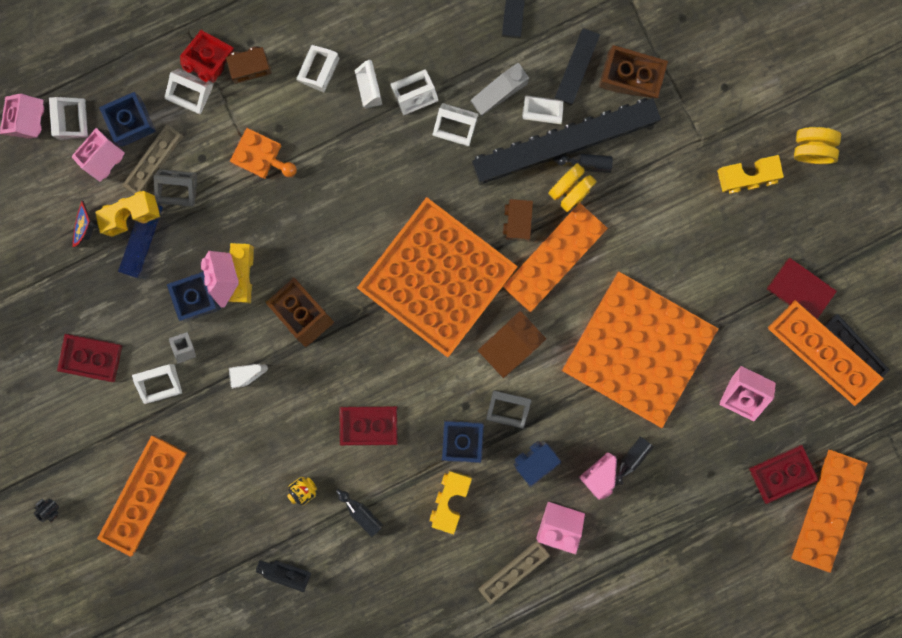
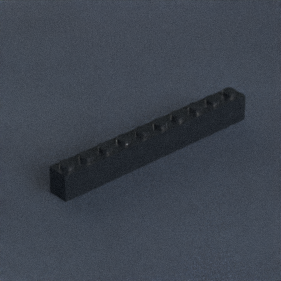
[472,98,661,185]

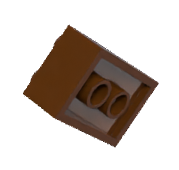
[599,45,668,99]
[266,278,334,348]
[477,311,546,378]

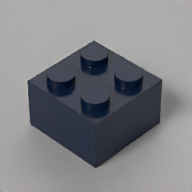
[99,92,156,147]
[167,272,221,322]
[442,420,483,463]
[513,440,561,487]

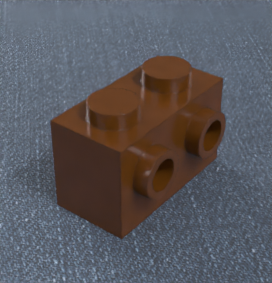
[226,46,272,84]
[503,199,533,241]

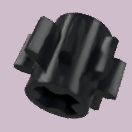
[34,498,59,523]

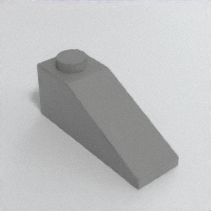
[471,63,529,116]

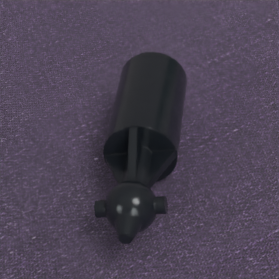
[554,154,613,173]
[614,436,654,486]
[337,489,384,538]

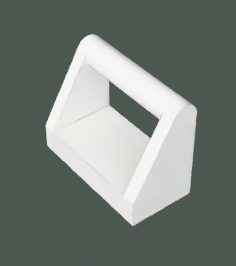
[296,45,340,92]
[355,60,382,109]
[165,68,213,114]
[391,70,438,115]
[523,95,563,124]
[49,97,88,140]
[433,103,479,146]
[132,364,182,404]
[229,364,268,388]

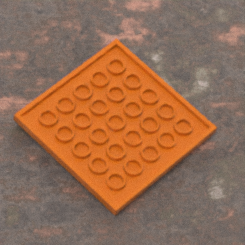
[357,197,518,357]
[561,272,718,428]

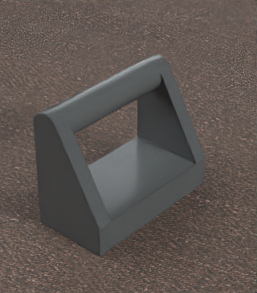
[154,169,197,207]
[486,390,531,429]

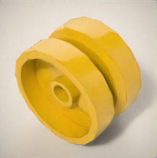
[794,127,841,164]
[548,163,597,212]

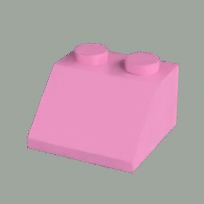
[0,94,44,138]
[71,128,125,182]
[201,251,239,308]
[719,366,776,421]
[579,452,616,499]
[536,502,585,554]

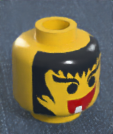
[287,477,317,506]

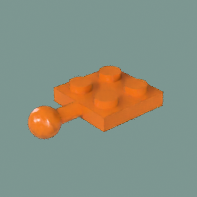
[230,128,297,179]

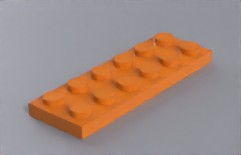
[503,203,608,312]
[768,300,883,406]
[97,435,187,557]
[792,450,868,573]

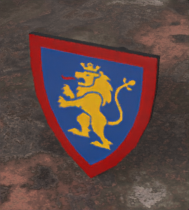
[73,201,99,248]

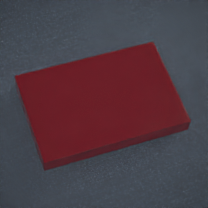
[767,258,837,319]
[57,334,123,382]
[339,406,398,446]
[749,444,819,504]

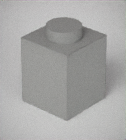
[169,332,196,364]

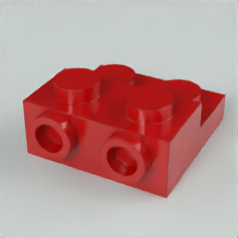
[180,30,234,83]

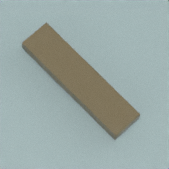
[122,124,183,194]
[478,540,550,605]

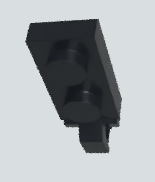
[256,560,312,592]

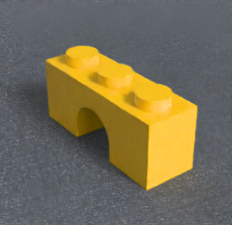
[718,155,784,194]
[95,191,160,237]
[228,243,254,303]
[429,470,472,534]

